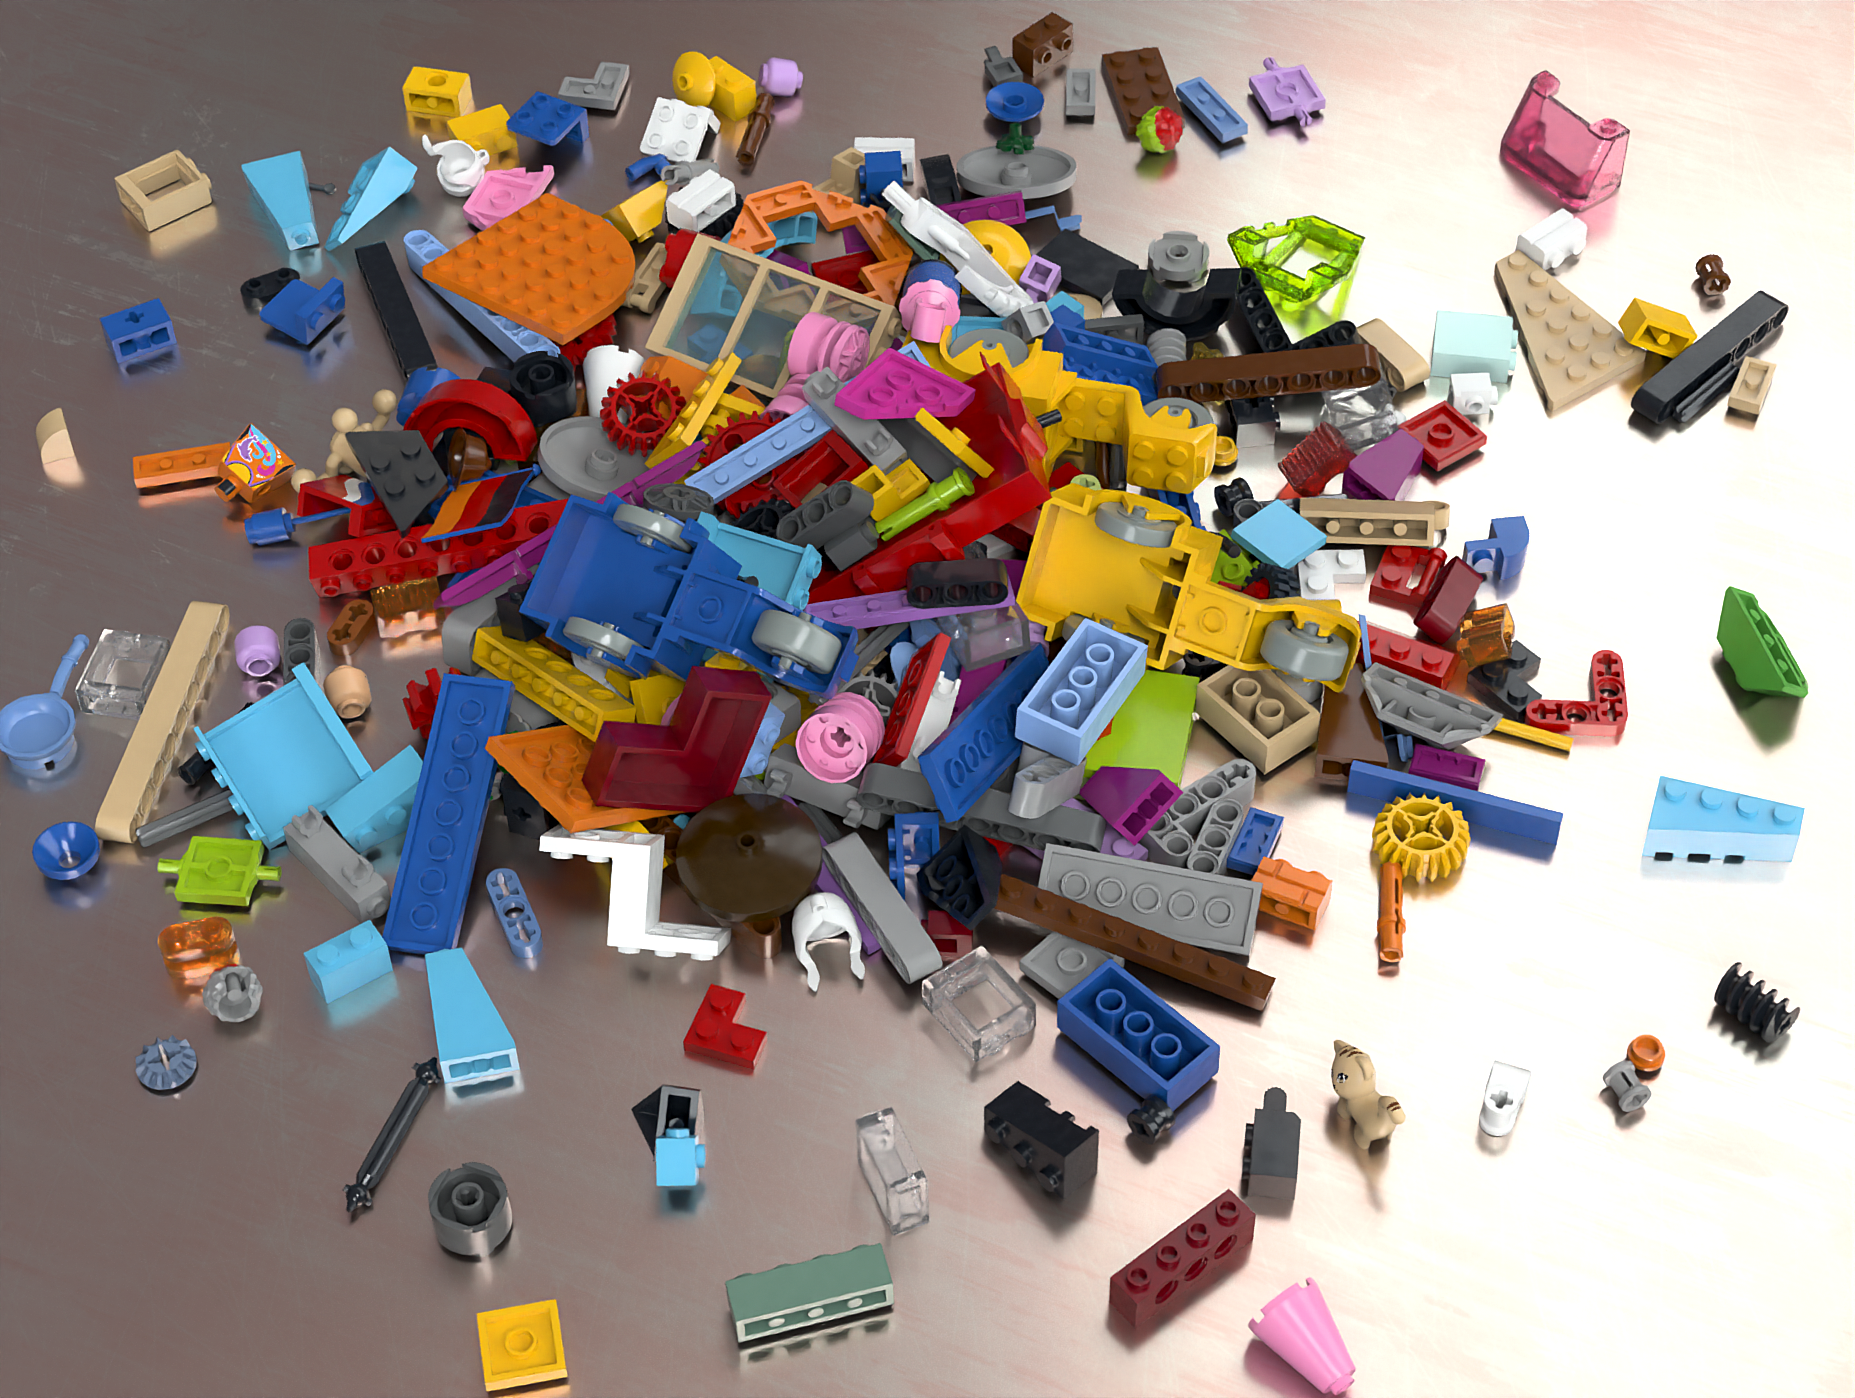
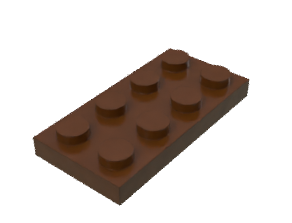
[1102,47,1185,136]

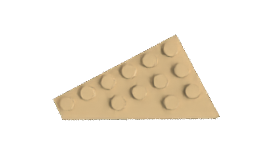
[1494,250,1646,412]

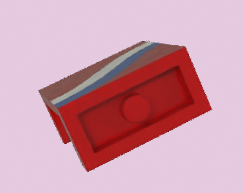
[297,474,396,538]

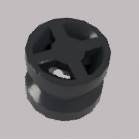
[1214,477,1254,517]
[1127,1095,1176,1144]

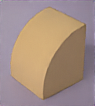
[36,408,75,464]

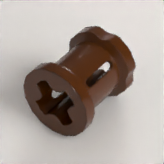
[1695,254,1731,295]

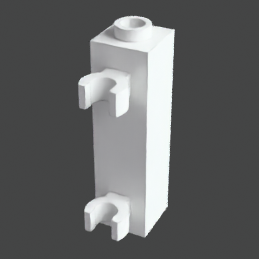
[897,671,961,773]

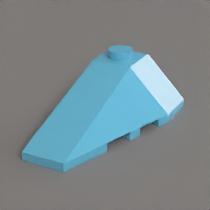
[324,147,418,251]

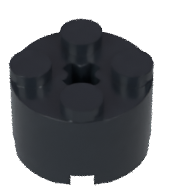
[509,351,577,427]

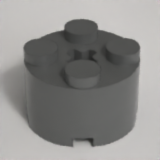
[428,1162,512,1257]

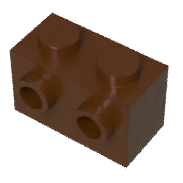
[1012,12,1073,78]

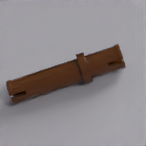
[736,93,775,165]

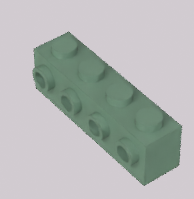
[725,1243,894,1342]

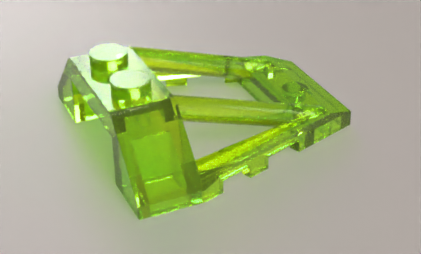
[1227,215,1366,303]

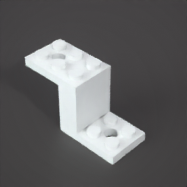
[540,825,731,960]

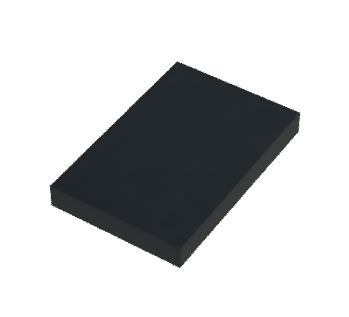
[1036,228,1139,306]

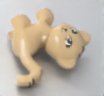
[1331,1039,1406,1149]

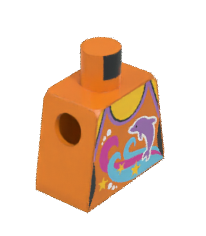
[214,423,296,503]

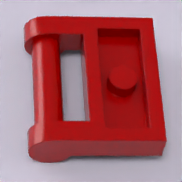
[1369,545,1448,608]

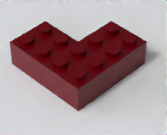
[581,666,772,812]

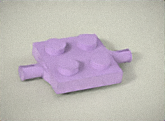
[1249,57,1326,127]

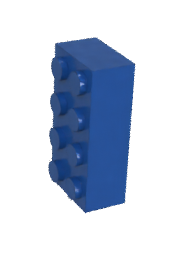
[1057,958,1221,1112]

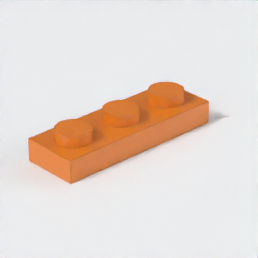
[133,442,231,488]

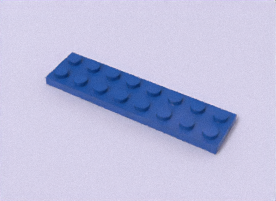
[917,643,1050,823]
[382,673,515,955]

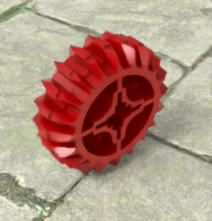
[600,370,686,458]

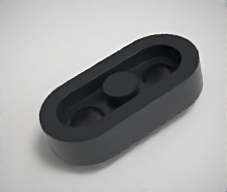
[240,268,301,308]

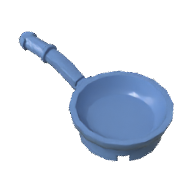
[0,634,89,769]

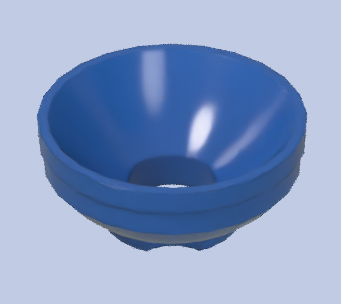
[32,821,100,880]

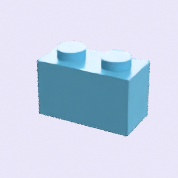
[304,920,393,1004]

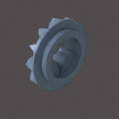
[135,1034,197,1090]

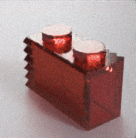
[1278,421,1357,497]

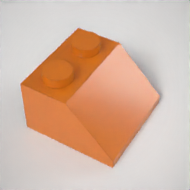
[621,356,708,421]

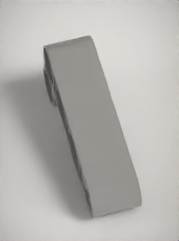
[442,564,539,677]
[1008,741,1087,819]
[1138,759,1256,869]

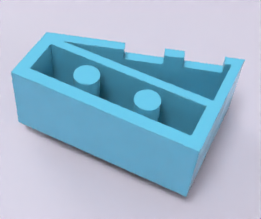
[325,744,424,853]

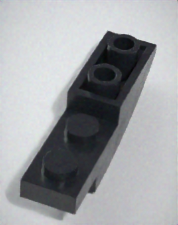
[919,154,961,205]

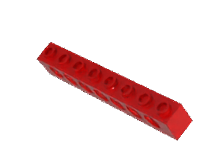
[308,498,569,598]

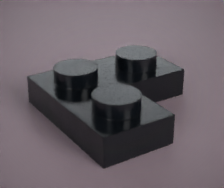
[1467,639,1543,721]

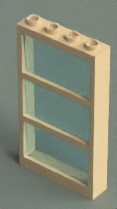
[645,233,903,402]

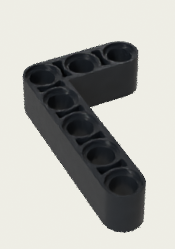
[1236,267,1363,353]

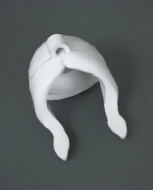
[422,134,490,197]
[792,892,865,992]

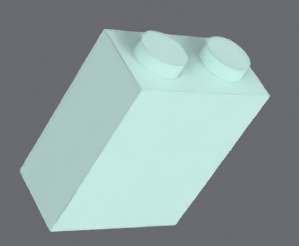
[1430,310,1518,383]

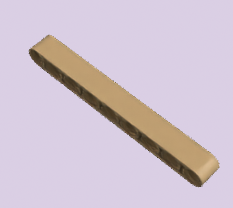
[95,600,230,844]

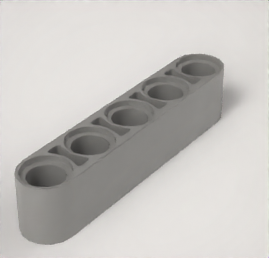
[822,832,943,984]

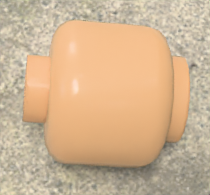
[323,665,372,718]

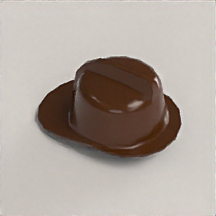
[448,428,492,492]

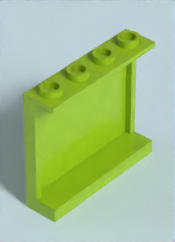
[1083,669,1200,789]

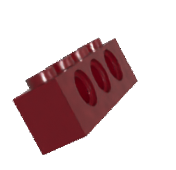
[1109,1189,1256,1329]

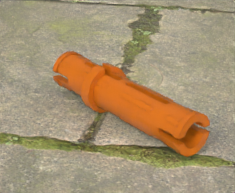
[1377,862,1406,963]

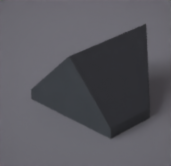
[631,1084,705,1161]

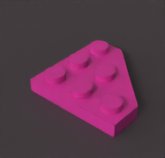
[834,347,976,420]

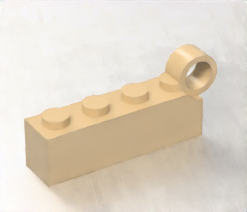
[1300,498,1450,546]

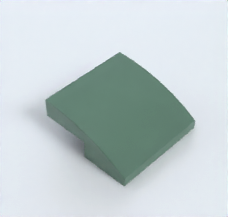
[886,205,940,260]

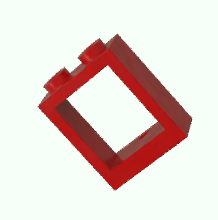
[772,429,869,509]

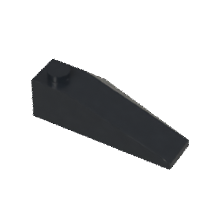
[916,824,1003,931]

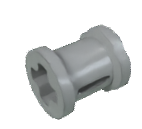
[1602,1060,1652,1112]

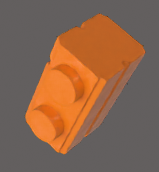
[1251,856,1333,930]

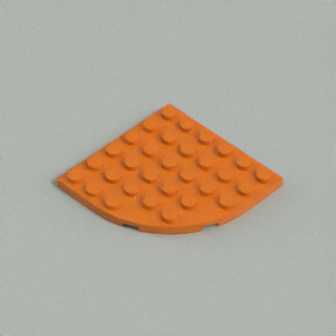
[422,193,635,345]

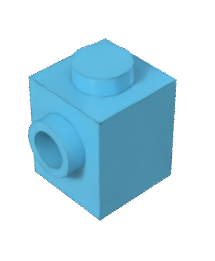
[656,1128,706,1186]

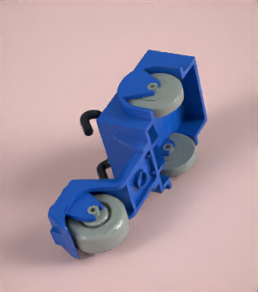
[519,492,859,699]

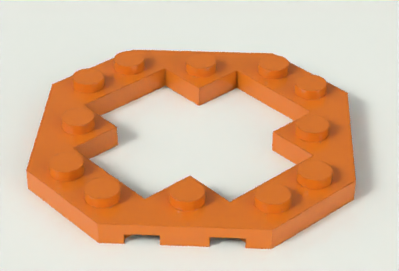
[720,180,913,328]

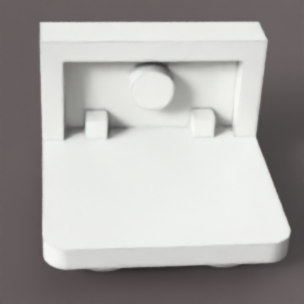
[640,97,721,163]

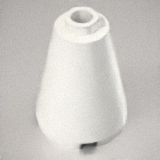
[583,345,645,424]

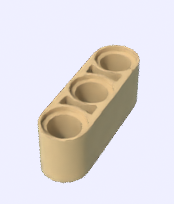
[1356,318,1430,392]

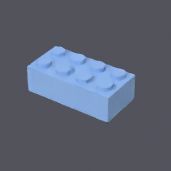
[1015,618,1148,766]

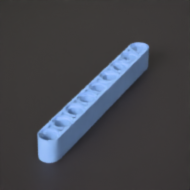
[404,230,561,362]

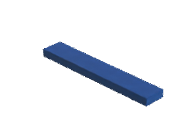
[1347,760,1564,845]

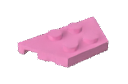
[462,165,554,231]

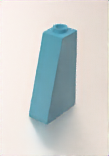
[241,151,319,250]
[425,947,520,1084]

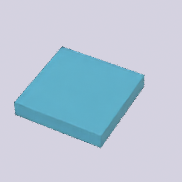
[1231,499,1327,569]

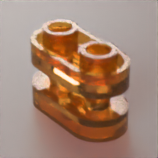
[158,916,240,980]

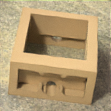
[114,149,212,232]

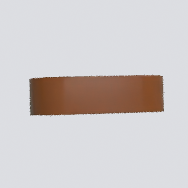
[327,599,376,656]

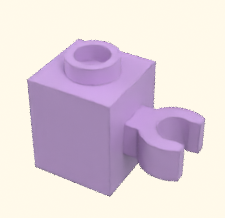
[1019,254,1061,304]

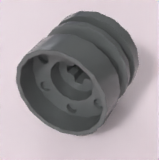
[642,483,714,523]

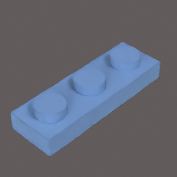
[1176,76,1248,143]

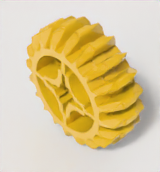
[1372,792,1471,883]

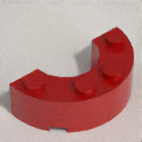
[403,379,538,462]

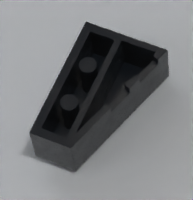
[984,1081,1099,1200]

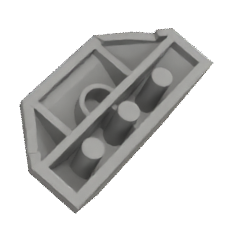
[1361,662,1503,750]

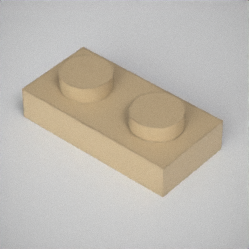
[1727,356,1777,414]

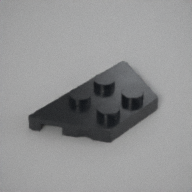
[345,430,449,538]

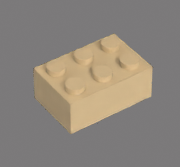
[1195,665,1320,774]

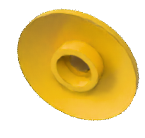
[672,51,716,107]

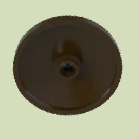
[676,793,823,922]

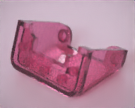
[1500,70,1631,207]

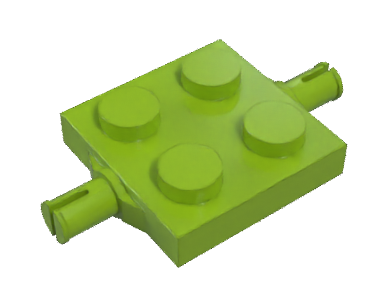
[157,836,282,906]

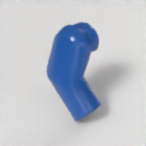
[625,153,671,181]

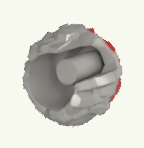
[202,964,263,1022]

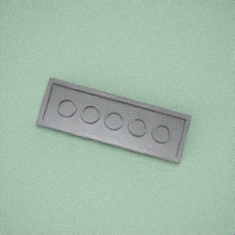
[1038,843,1263,957]

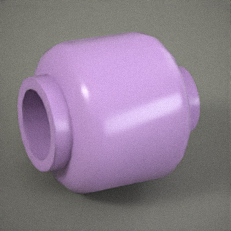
[759,57,803,98]
[234,625,281,676]

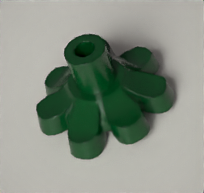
[996,123,1034,155]

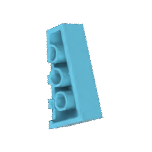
[1642,775,1805,862]

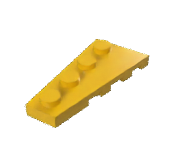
[644,352,742,469]

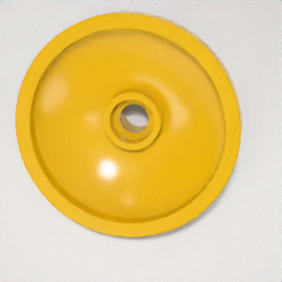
[939,220,1031,295]

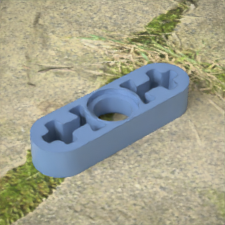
[486,868,543,958]

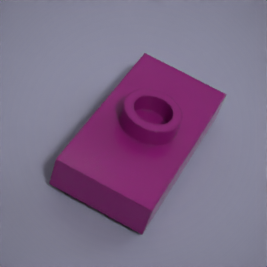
[1408,744,1486,791]

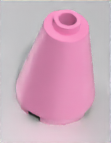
[1248,1277,1356,1396]

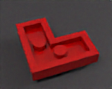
[683,984,768,1070]

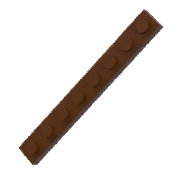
[994,873,1276,1011]

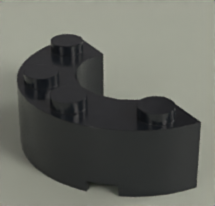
[1112,268,1242,341]

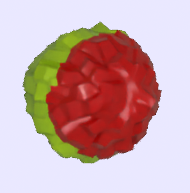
[1136,106,1183,154]

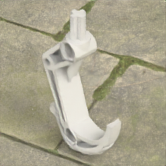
[882,181,1034,318]

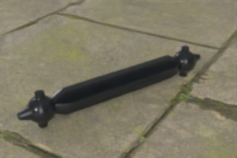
[342,1057,442,1213]

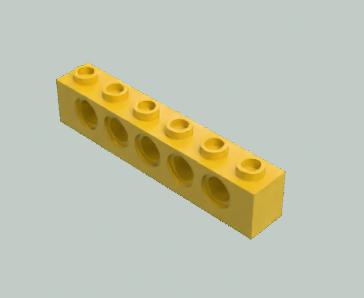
[471,626,637,742]

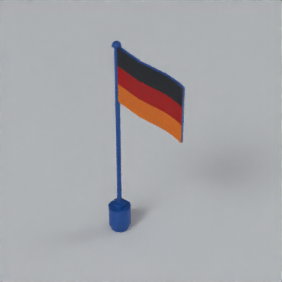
[244,464,541,546]

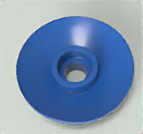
[986,82,1044,122]

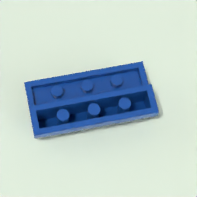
[1042,322,1158,406]

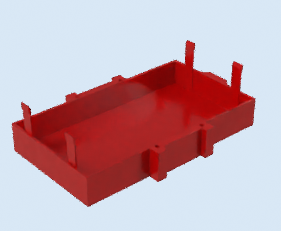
[724,351,1052,611]

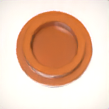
[1626,1034,1666,1071]

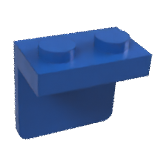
[506,91,590,145]
[259,277,345,345]
[888,812,939,901]

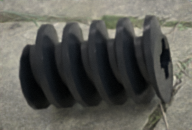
[1714,962,1801,1042]

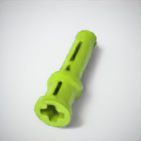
[875,467,975,542]

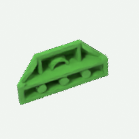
[1716,586,1809,698]

